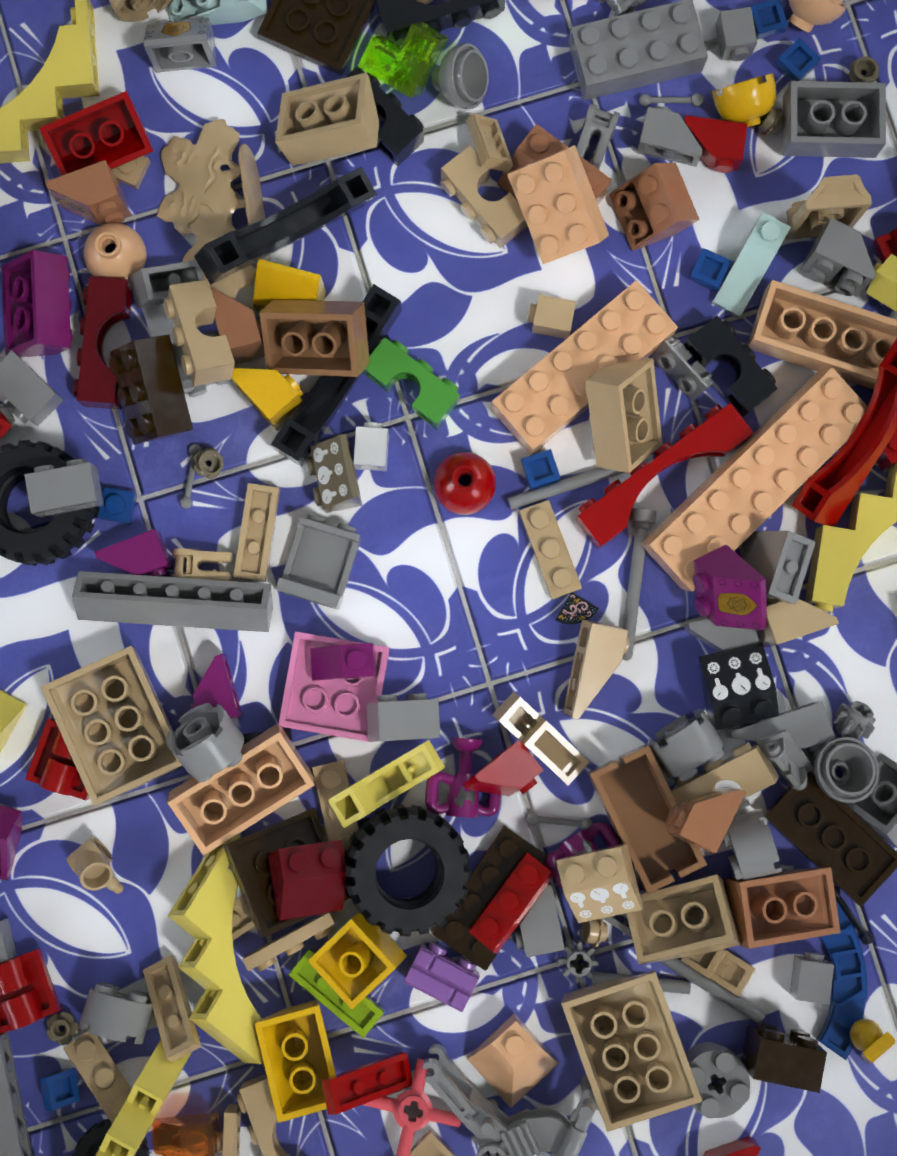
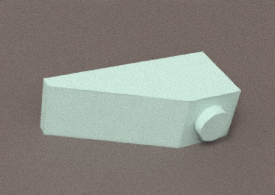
[712,212,791,318]

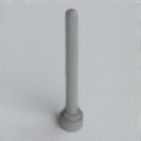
[622,508,657,661]

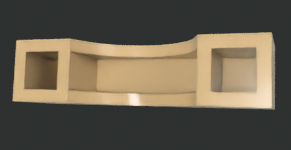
[237,1074,290,1156]

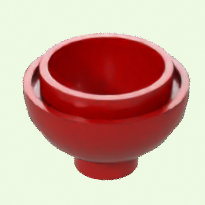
[433,452,496,515]

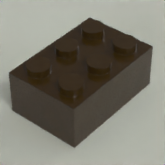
[109,334,193,445]

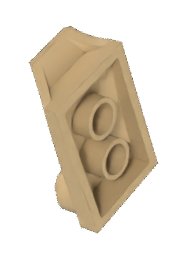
[785,174,872,240]

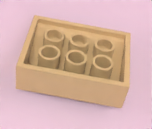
[40,646,183,806]
[561,971,703,1132]

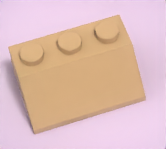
[275,73,379,166]
[585,358,663,473]

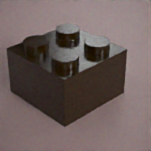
[741,1022,827,1093]

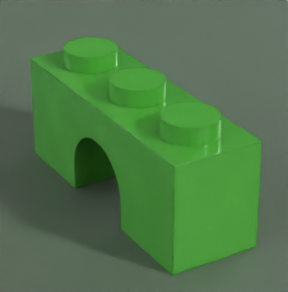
[363,337,460,430]

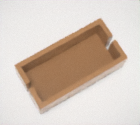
[586,745,707,894]

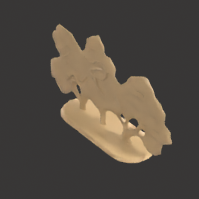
[156,118,270,300]

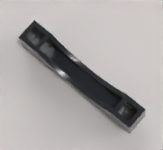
[194,167,377,285]
[271,284,402,467]

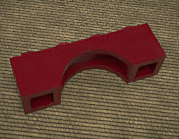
[73,276,133,410]

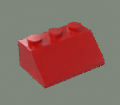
[39,91,154,176]

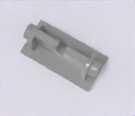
[651,336,714,401]
[756,729,814,790]

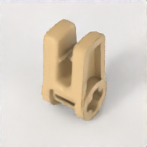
[171,548,233,581]

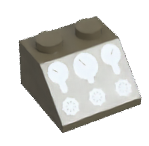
[307,433,363,513]

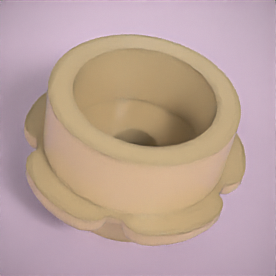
[581,918,608,948]

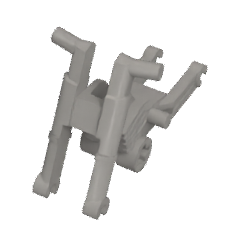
[423,1044,596,1156]

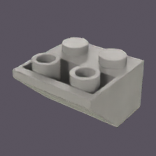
[801,218,876,297]

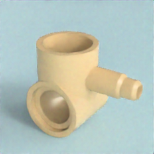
[66,836,123,894]

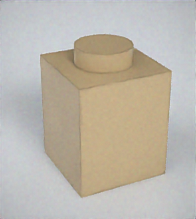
[527,294,576,339]

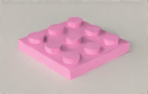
[279,631,390,743]

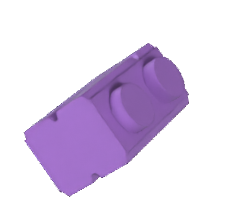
[404,941,480,1012]

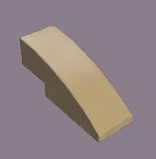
[492,692,590,786]

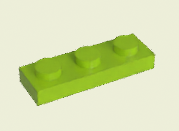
[288,947,385,1038]

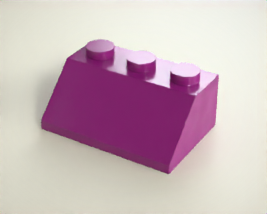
[1,250,73,357]

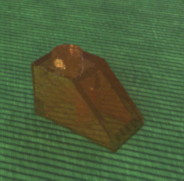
[152,1113,219,1156]

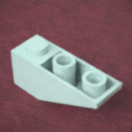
[169,0,267,25]

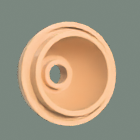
[789,0,847,33]
[83,223,147,282]

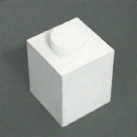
[353,422,389,471]

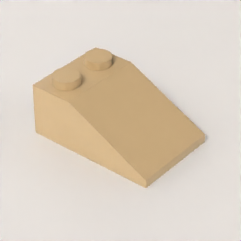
[626,875,741,965]

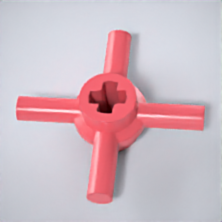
[363,1058,461,1156]

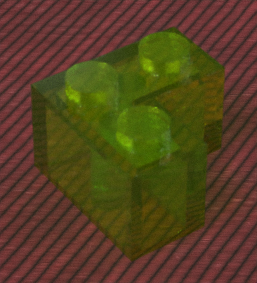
[358,22,448,98]

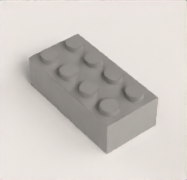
[568,0,708,101]

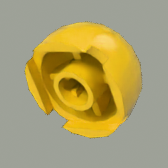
[711,73,776,127]

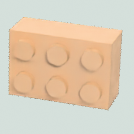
[507,145,609,264]

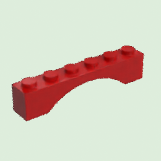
[791,338,897,527]
[575,403,754,549]

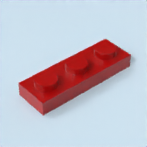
[469,853,555,954]
[322,1052,413,1115]

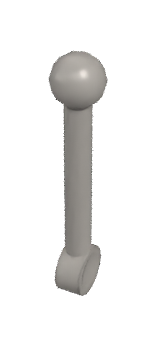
[639,93,704,108]
[180,444,202,509]
[526,812,593,831]

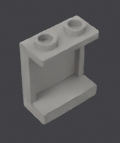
[275,514,362,610]
[741,531,816,604]

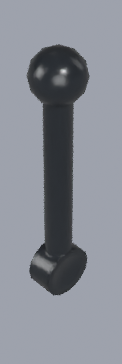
[834,885,874,945]

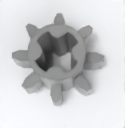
[834,701,876,740]
[558,940,599,983]

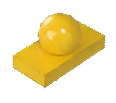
[849,1018,896,1065]

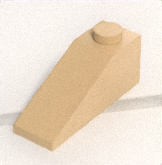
[563,620,629,719]

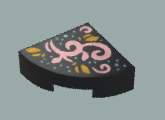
[555,592,599,624]

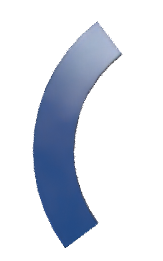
[816,901,867,1060]

